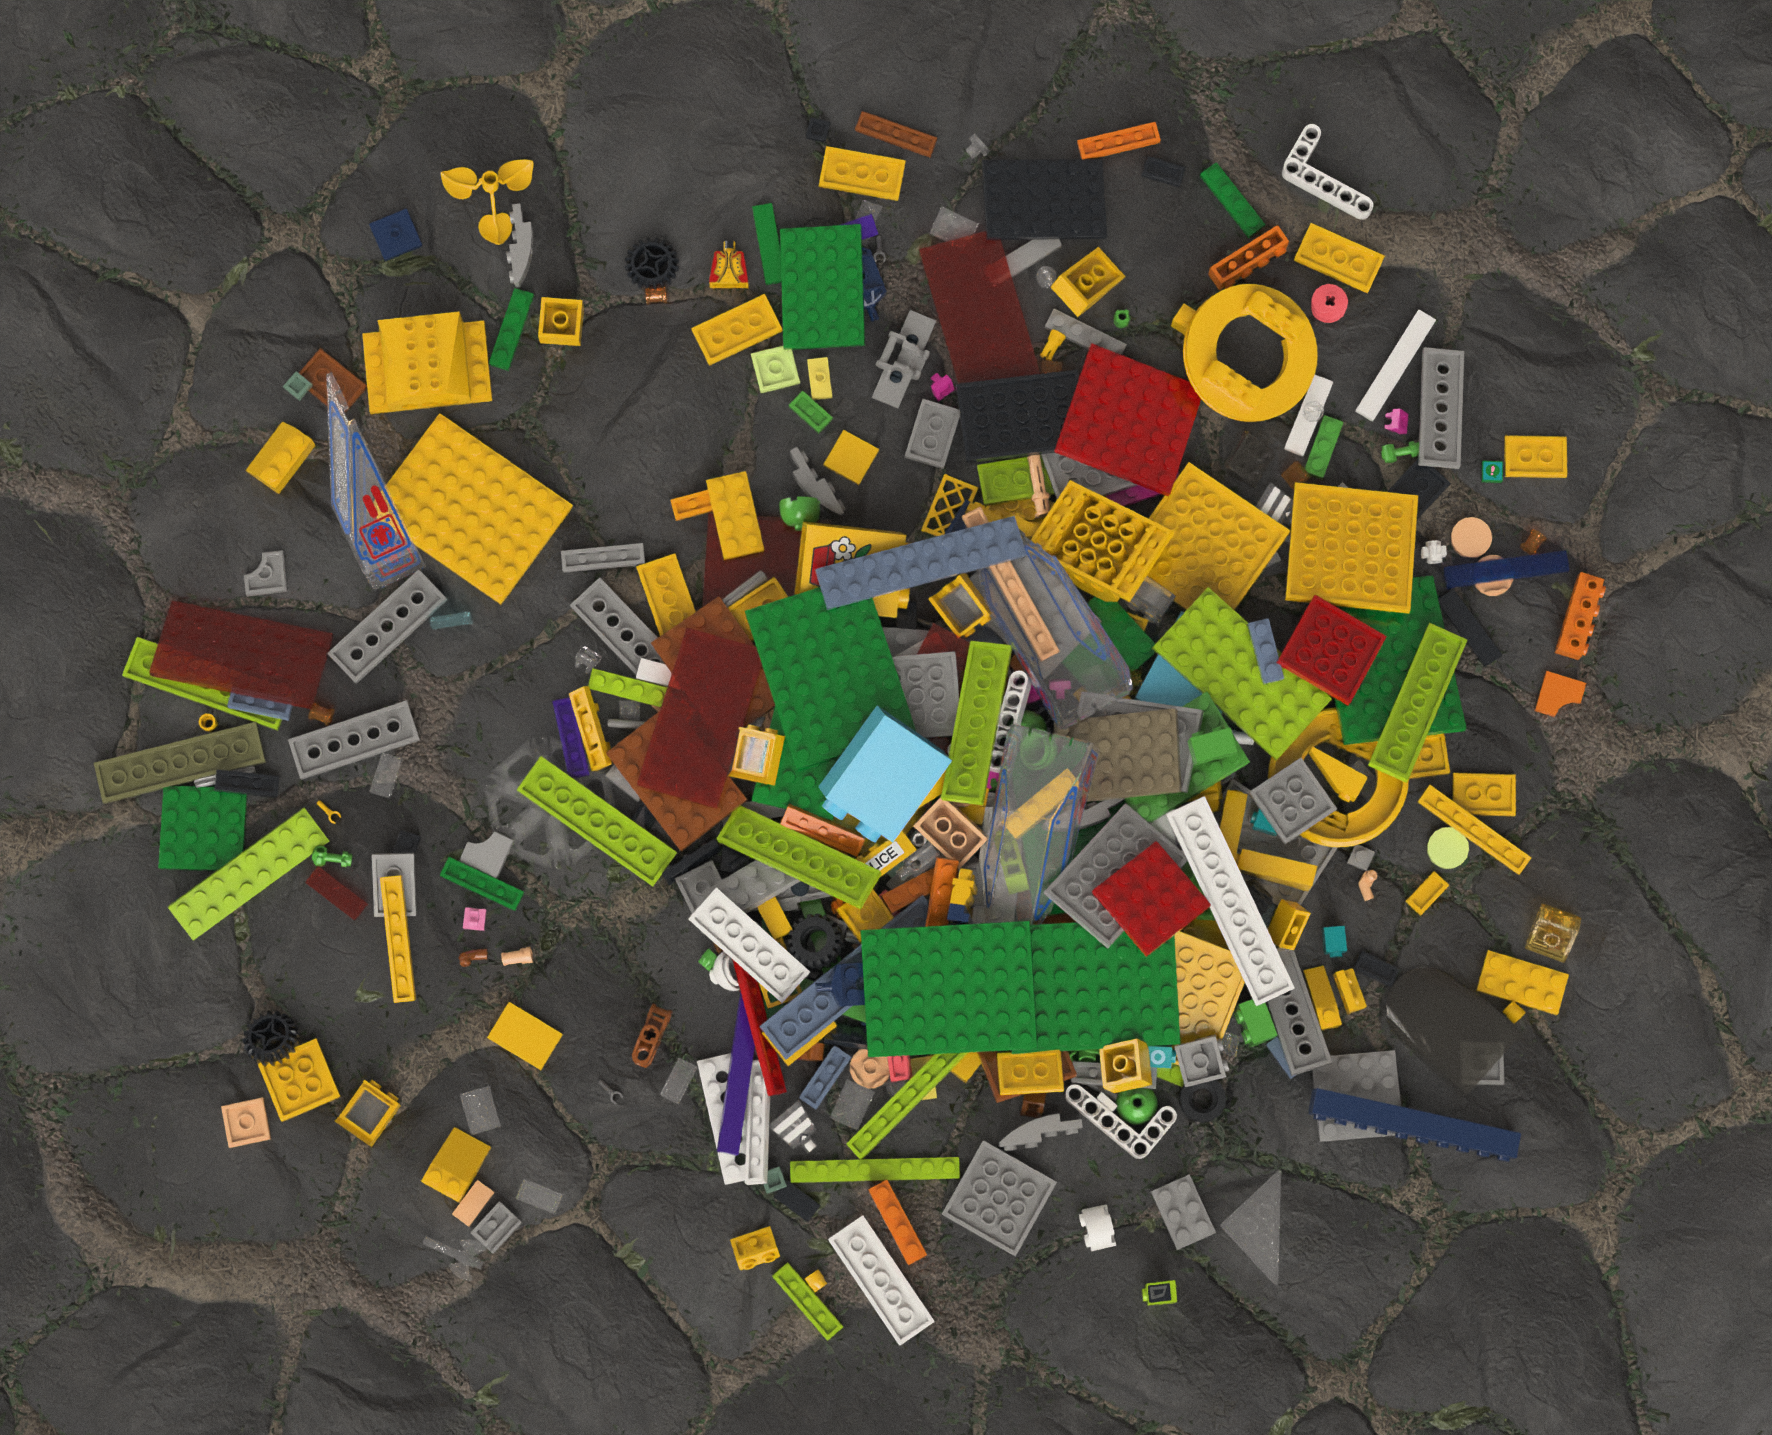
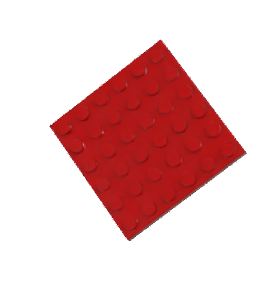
[1054,343,1201,496]

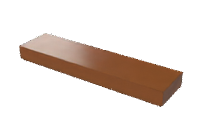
[855,111,938,158]

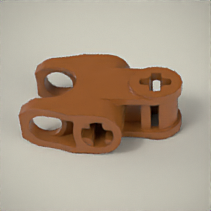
[632,1003,673,1068]

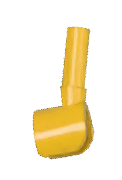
[317,800,341,824]

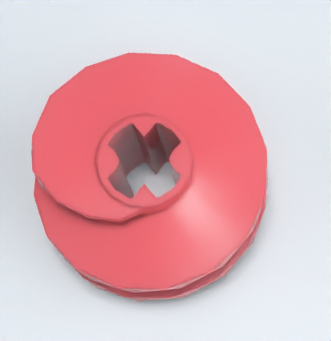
[1311,284,1348,323]

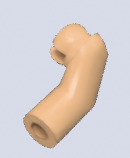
[1358,870,1377,901]

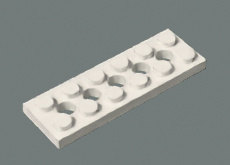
[697,1053,748,1185]

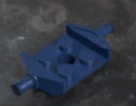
[862,248,887,322]
[815,962,865,1007]

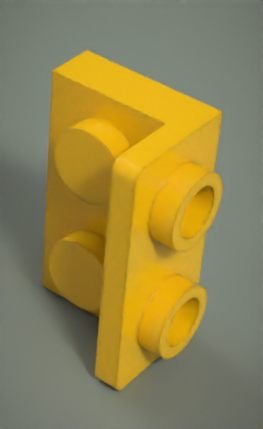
[1333,968,1367,1014]
[730,1226,780,1270]

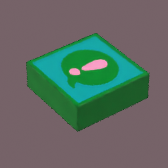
[1481,461,1503,483]

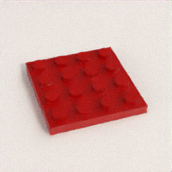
[1276,595,1387,705]
[1092,841,1211,957]

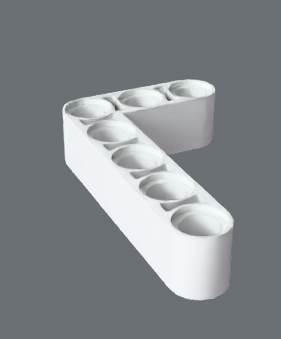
[1282,124,1373,220]
[947,671,1031,773]
[1065,1084,1177,1159]

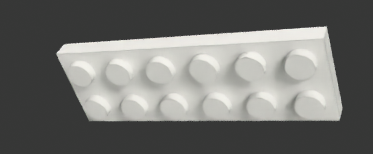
[688,887,810,1003]
[828,1216,935,1346]

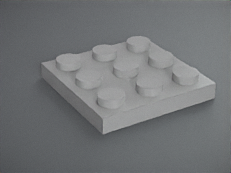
[1249,758,1337,845]

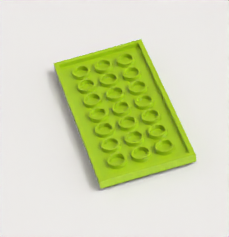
[1152,587,1332,760]

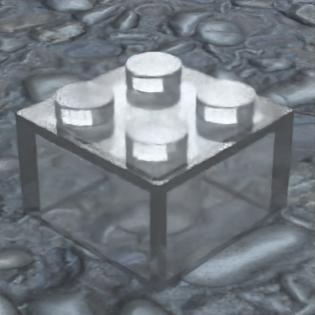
[1125,576,1176,624]

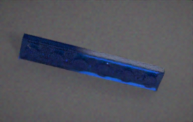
[1443,550,1570,588]

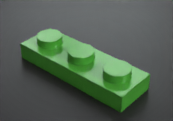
[1303,415,1343,480]

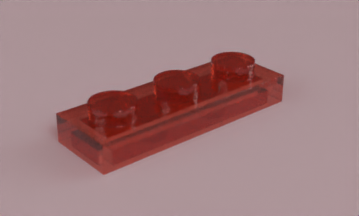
[305,866,368,921]

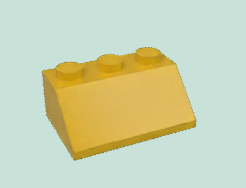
[246,422,316,494]

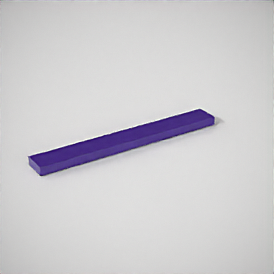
[717,990,763,1156]

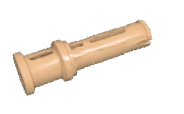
[1027,455,1050,518]

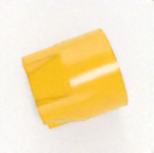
[199,714,218,733]
[1503,1001,1526,1024]
[805,1269,827,1292]

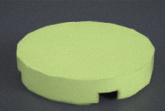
[1427,827,1469,869]

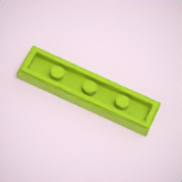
[772,1262,843,1341]

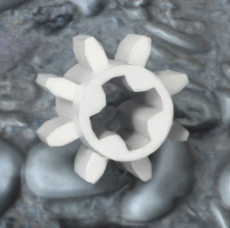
[1421,540,1447,564]

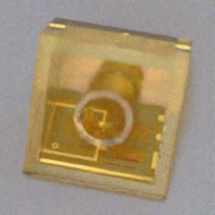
[1525,903,1582,963]

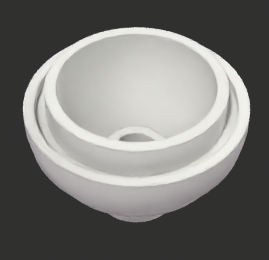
[710,951,740,991]

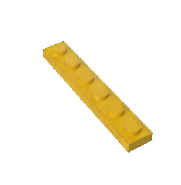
[1417,785,1531,875]
[380,875,416,1003]

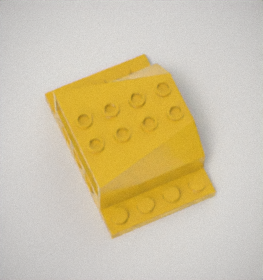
[362,311,492,414]
[1028,480,1174,602]

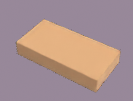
[452,1180,495,1227]

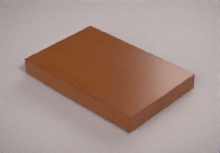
[299,348,367,417]

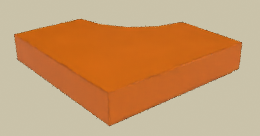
[1534,671,1586,717]

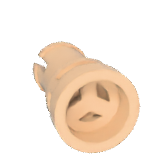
[501,946,533,966]

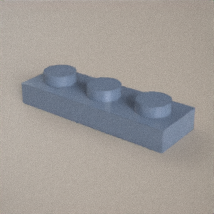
[1247,618,1284,685]
[227,686,294,721]
[799,1046,852,1110]

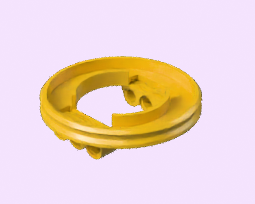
[1183,284,1318,422]
[1268,708,1409,847]

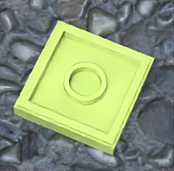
[751,346,800,393]

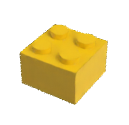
[538,297,584,346]
[1099,1039,1152,1093]

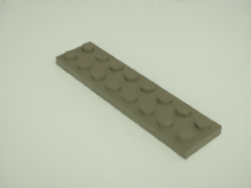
[94,722,266,804]

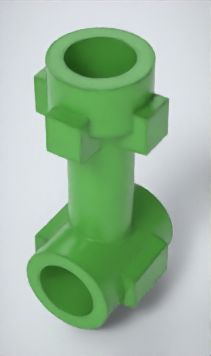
[1381,441,1419,463]
[312,846,352,867]

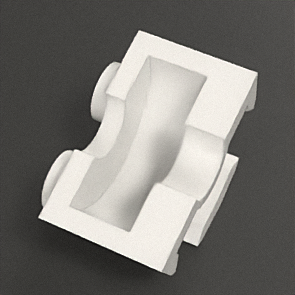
[1079,1204,1116,1251]

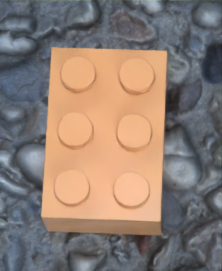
[913,796,988,869]

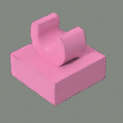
[463,907,487,931]

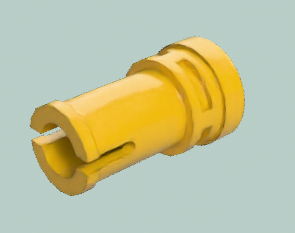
[1040,329,1066,361]

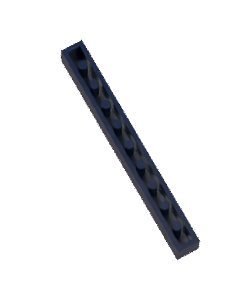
[1308,1088,1521,1162]

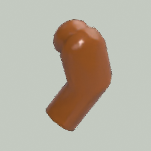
[458,949,488,967]

